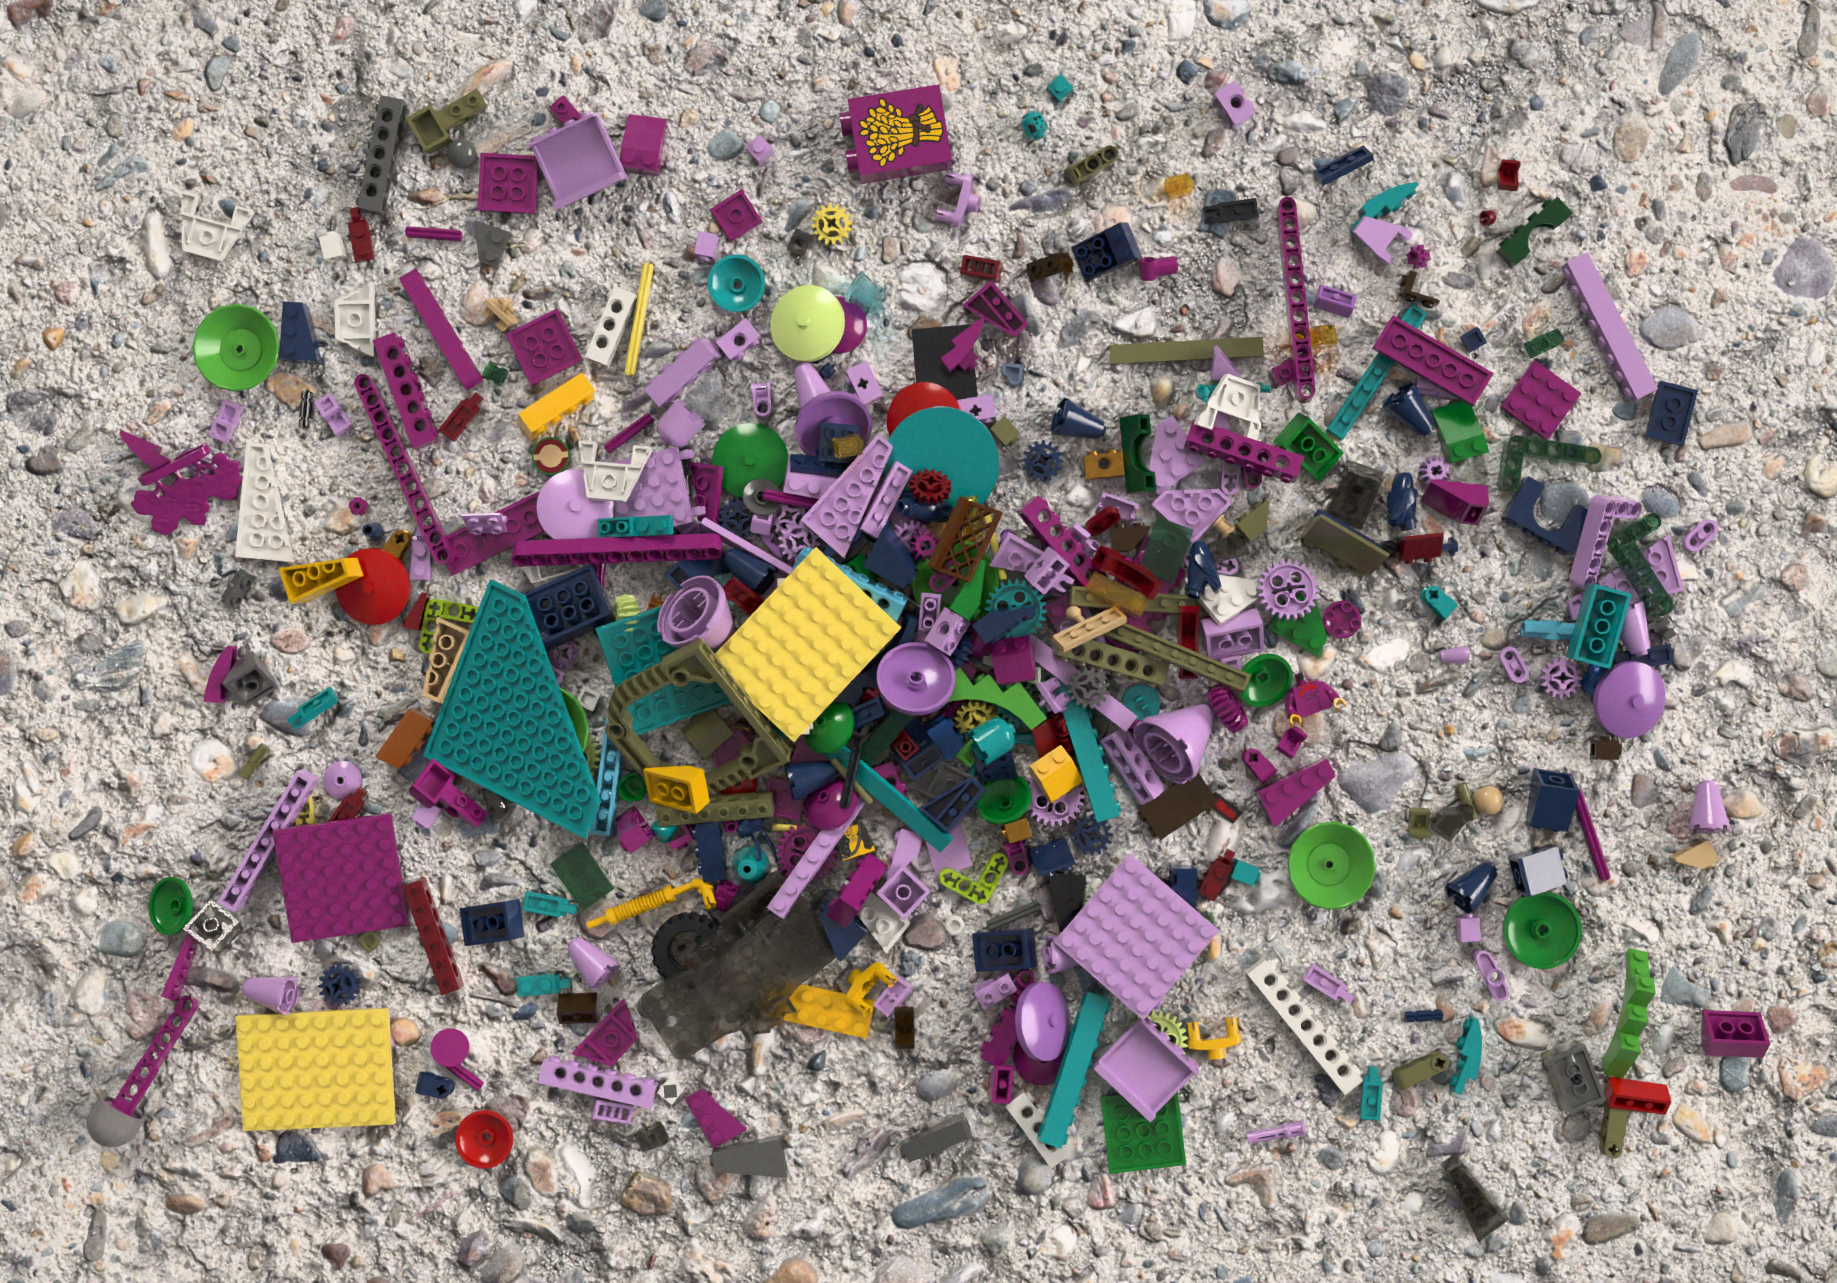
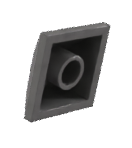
[223,651,279,708]

